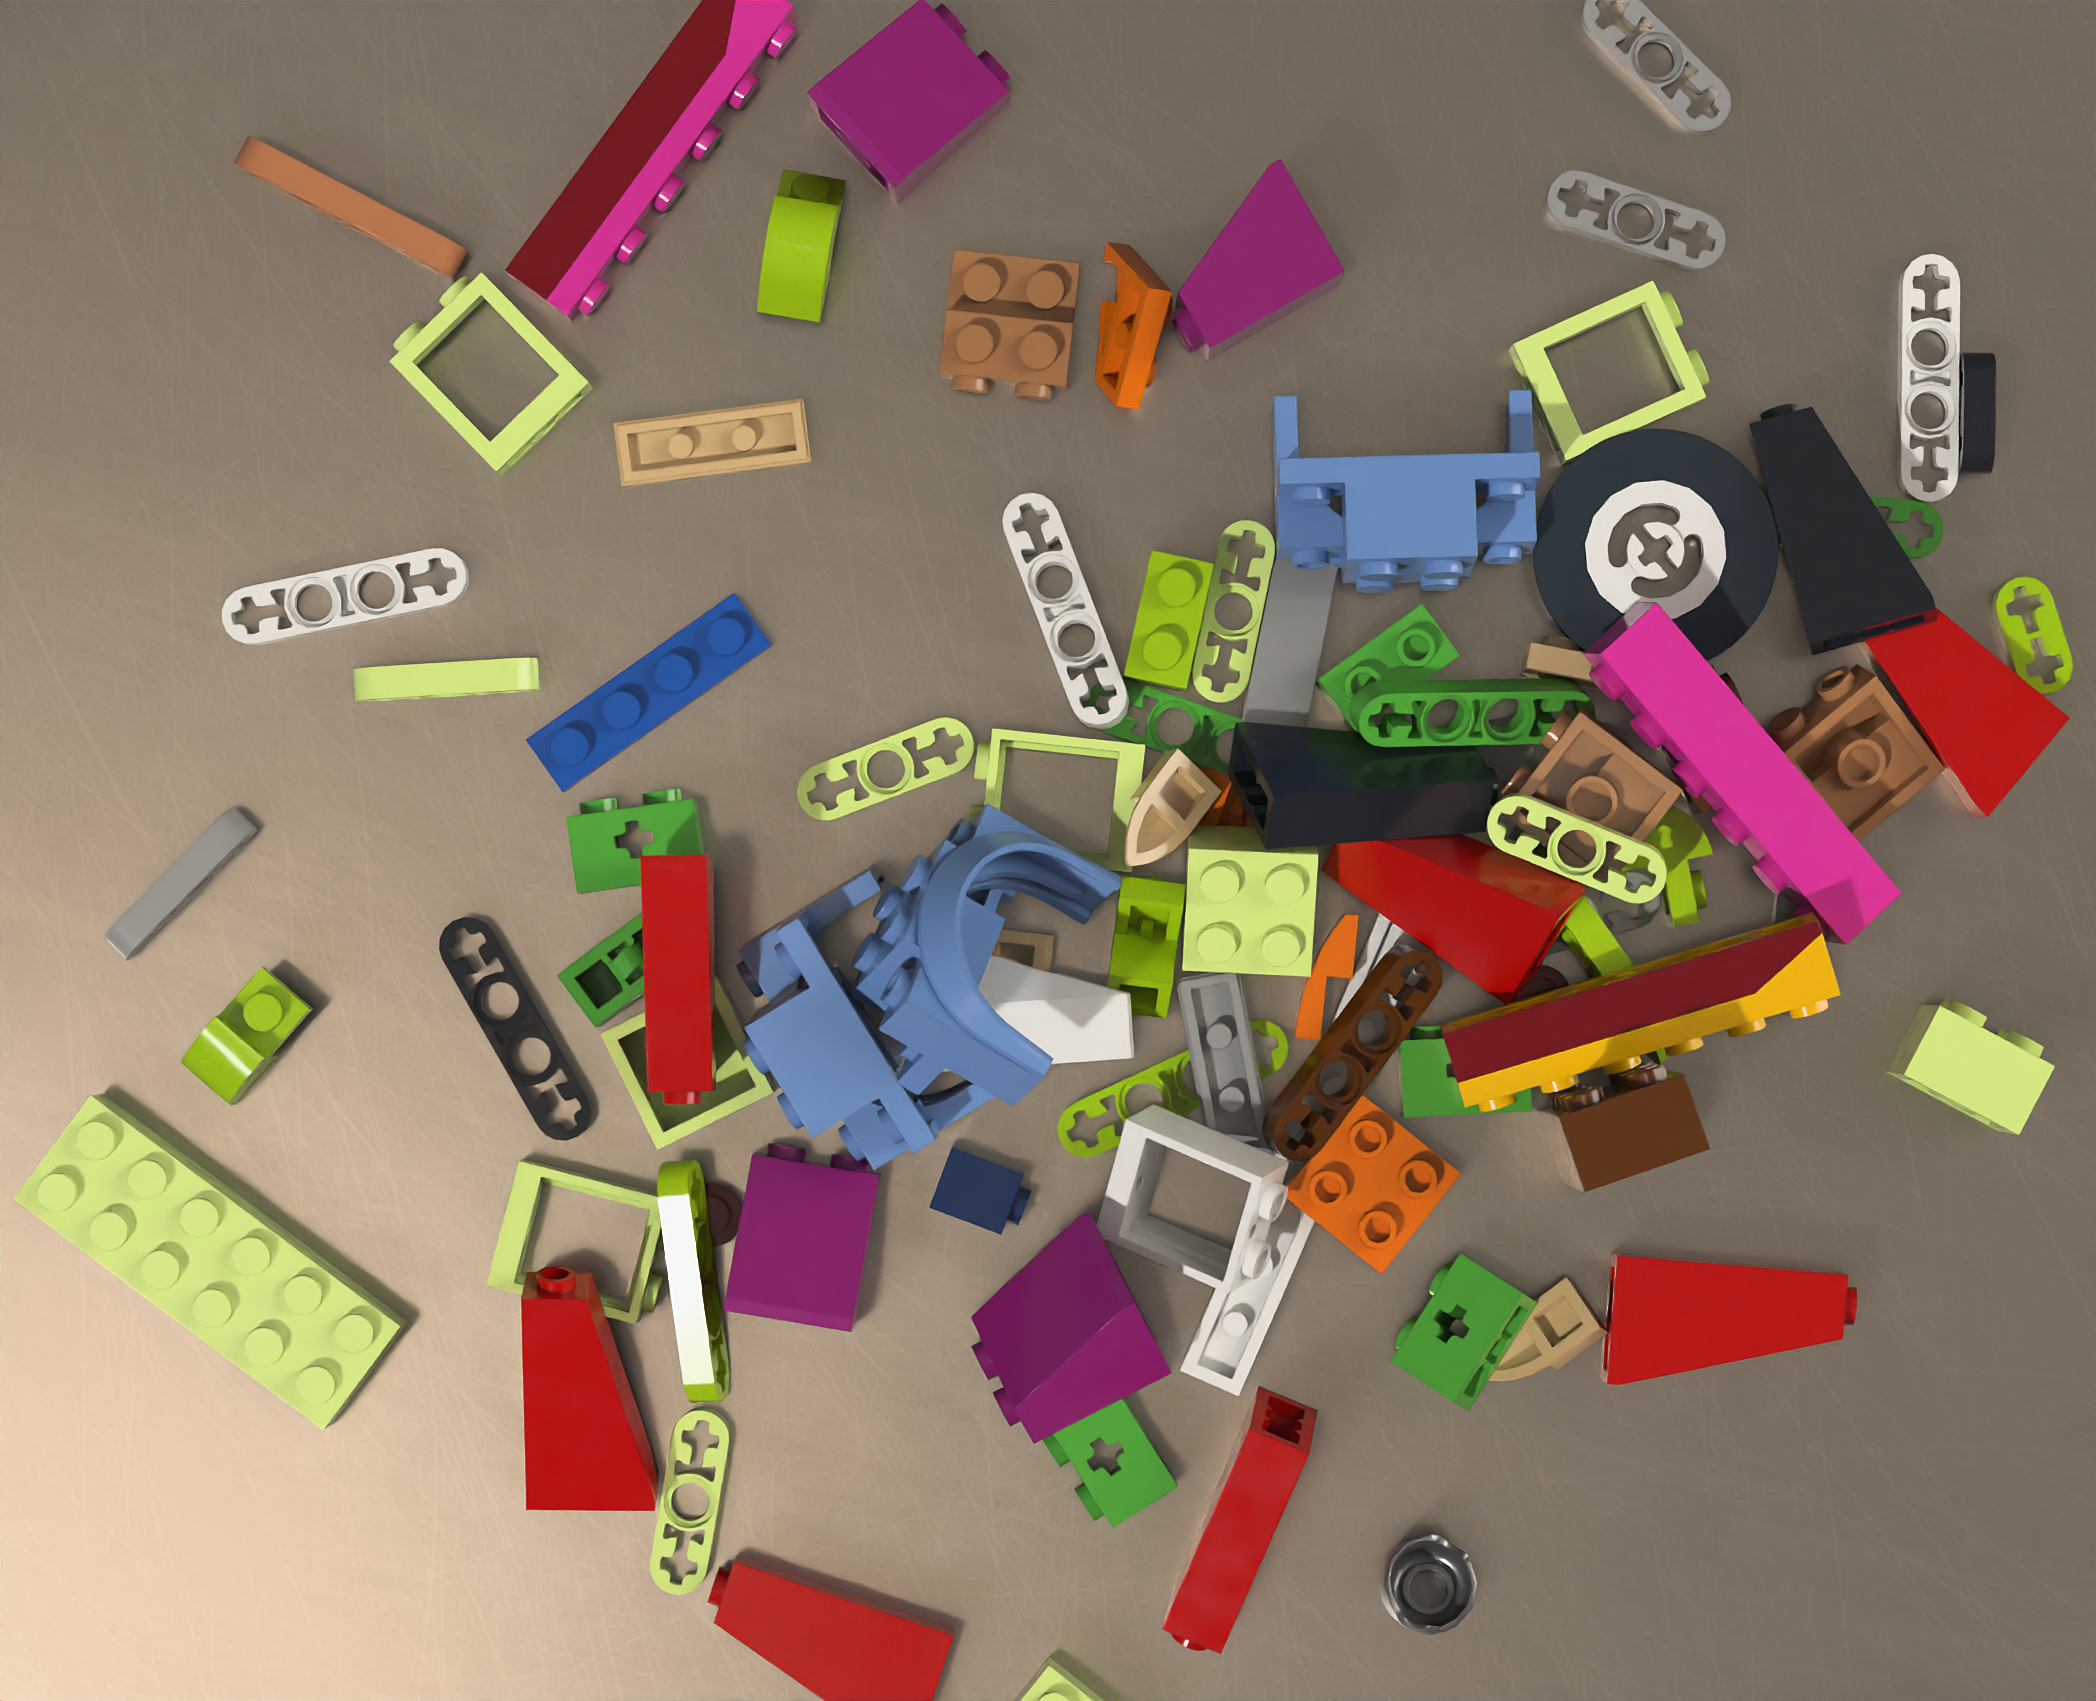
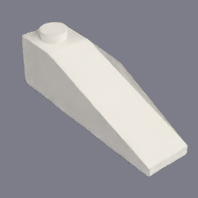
[863,955,1134,1072]

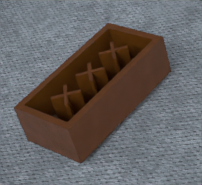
[1537,1061,1710,1192]

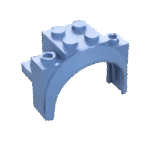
[1272,390,1540,593]
[850,803,1122,1106]
[737,864,996,1170]

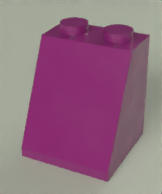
[807,0,1010,204]
[1171,159,1345,361]
[723,1143,881,1332]
[971,1212,1171,1444]

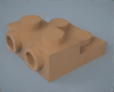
[939,249,1080,401]
[1767,664,1945,842]
[1500,708,1684,879]

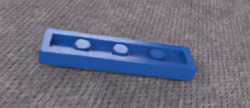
[526,593,772,792]

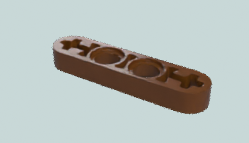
[1262,944,1443,1161]

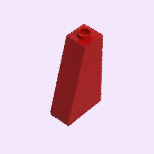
[1856,608,2070,818]
[1321,834,1587,1005]
[640,855,716,1104]
[1601,1252,1857,1385]
[521,1266,659,1511]
[1162,1386,1318,1654]
[707,1555,955,1701]

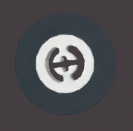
[1533,428,1778,661]

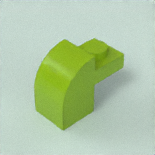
[757,169,846,323]
[1621,806,1713,927]
[1107,876,1186,1019]
[181,967,312,1105]

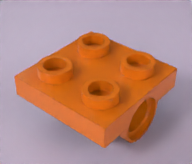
[1285,1095,1461,1274]

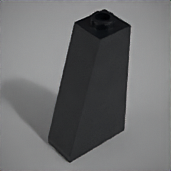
[1749,404,1938,655]
[1228,722,1498,849]

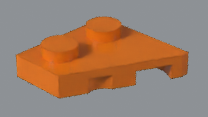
[1095,242,1173,409]

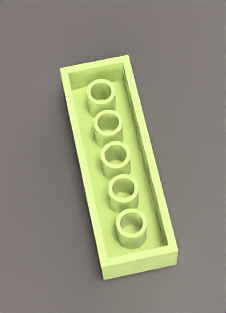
[14,1094,409,1430]

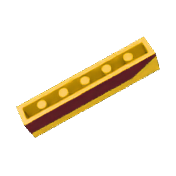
[1440,912,1841,1112]

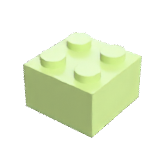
[1182,825,1319,977]
[601,977,776,1150]
[1886,999,2055,1135]

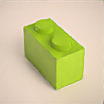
[1123,550,1214,693]

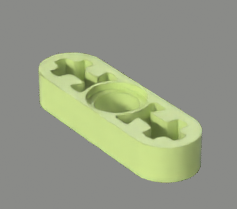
[1191,520,1275,704]
[353,658,540,702]
[797,717,974,821]
[1487,793,1667,903]
[650,1408,731,1595]

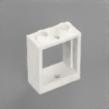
[1097,1104,1289,1294]

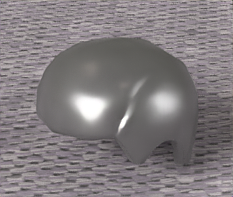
[1379,1534,1478,1635]

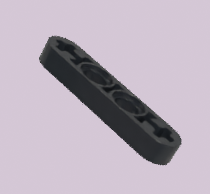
[439,917,594,1141]

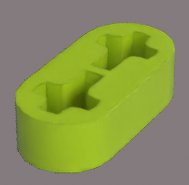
[1991,576,2073,695]

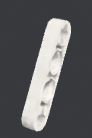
[1896,254,1960,504]
[1002,492,1130,730]
[222,548,469,645]

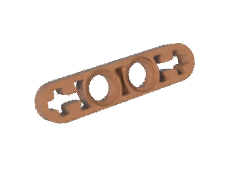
[233,136,468,279]

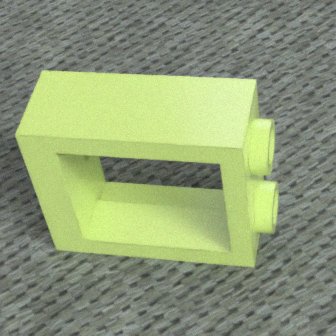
[389,272,593,477]
[1508,280,1710,465]
[969,728,1145,873]
[486,1159,665,1324]

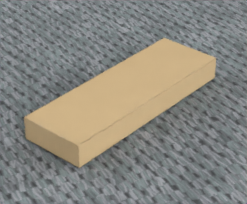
[613,399,812,488]

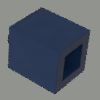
[929,1146,1031,1235]

